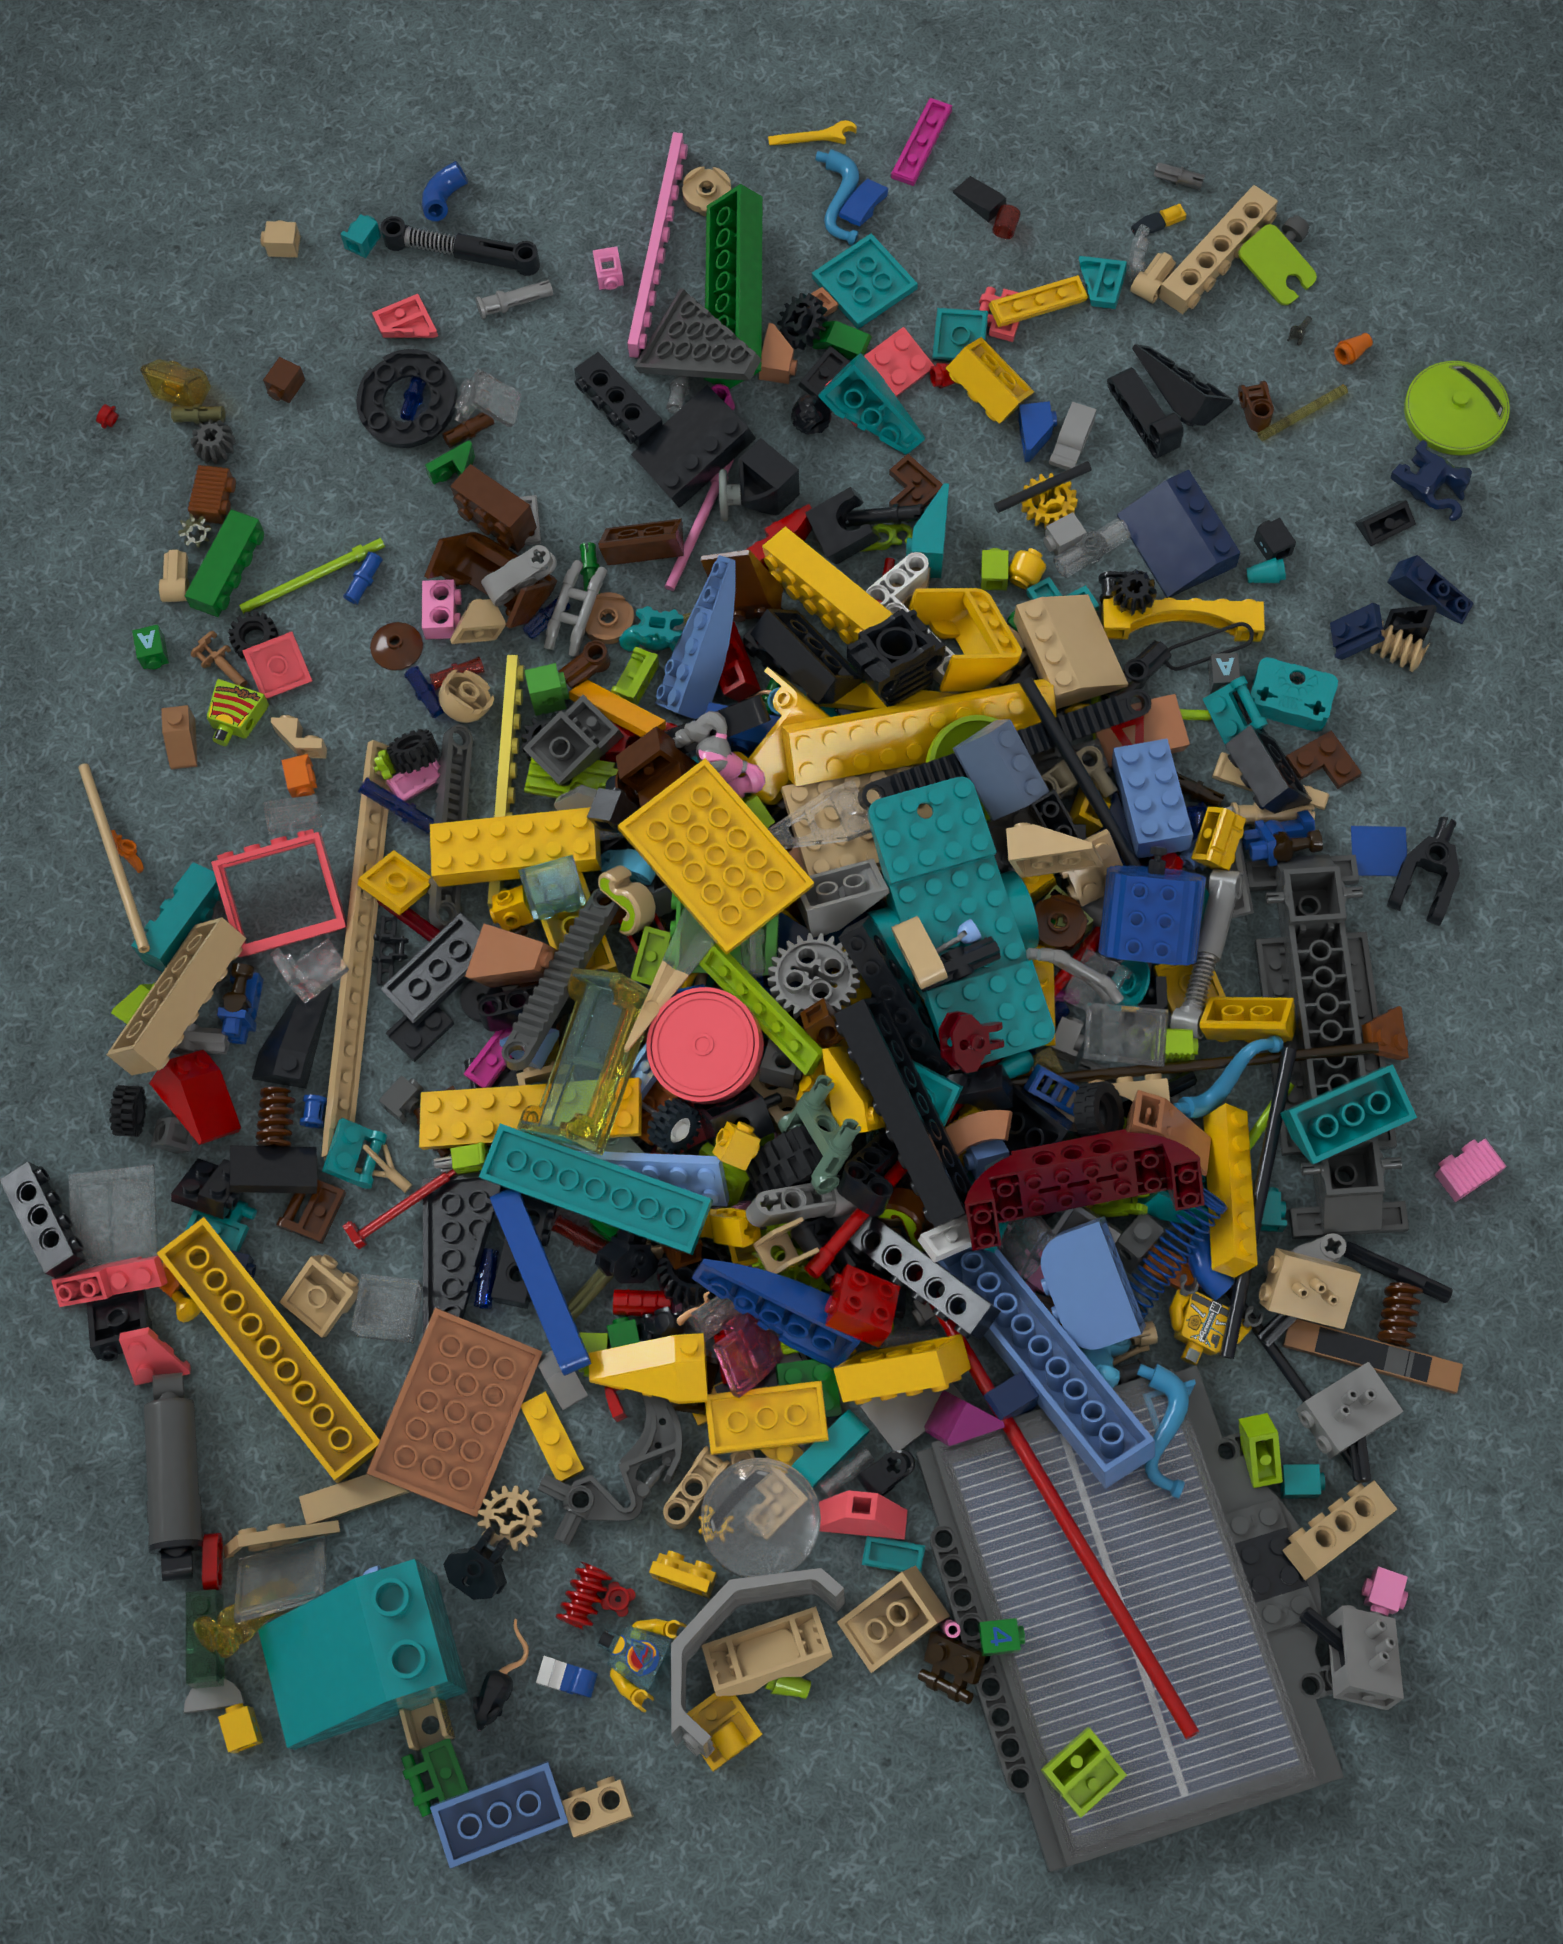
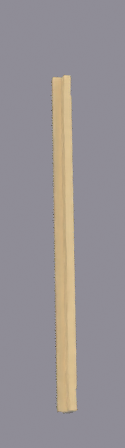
[322,740,393,1160]

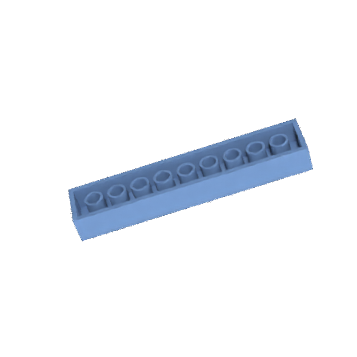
[937,1247,1155,1489]

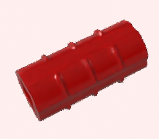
[613,1288,672,1317]

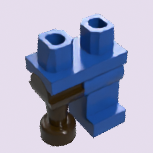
[1242,810,1323,867]
[217,963,264,1045]

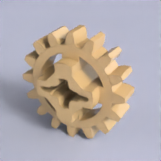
[477,1486,542,1551]

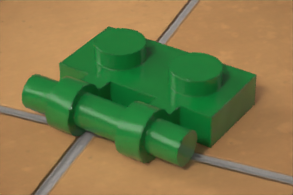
[401,1738,469,1817]

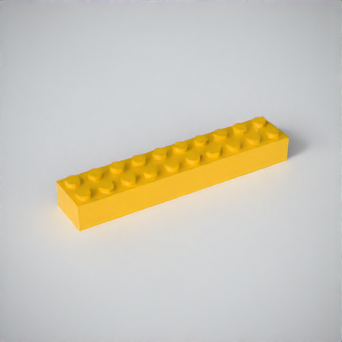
[782,679,1056,786]
[157,1217,380,1484]

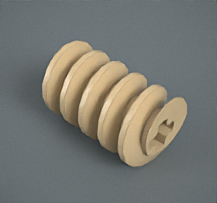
[1370,621,1430,672]

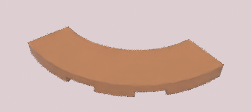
[945,1110,1013,1156]

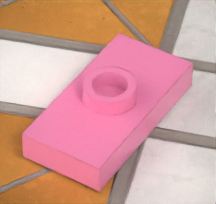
[386,759,440,804]

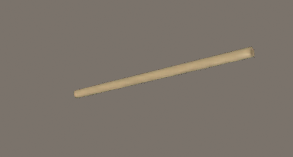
[79,764,150,953]

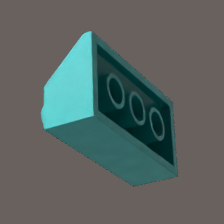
[1280,1064,1417,1165]

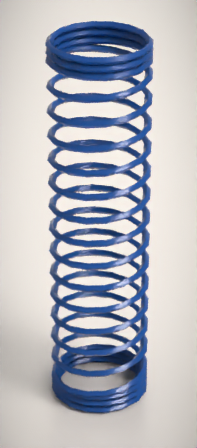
[1129,1188,1227,1319]

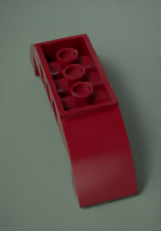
[965,1129,1205,1251]

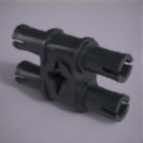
[787,1202,860,1283]

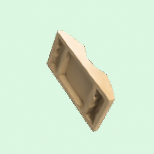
[701,1606,833,1696]

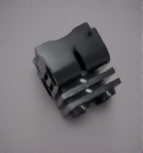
[847,609,946,707]

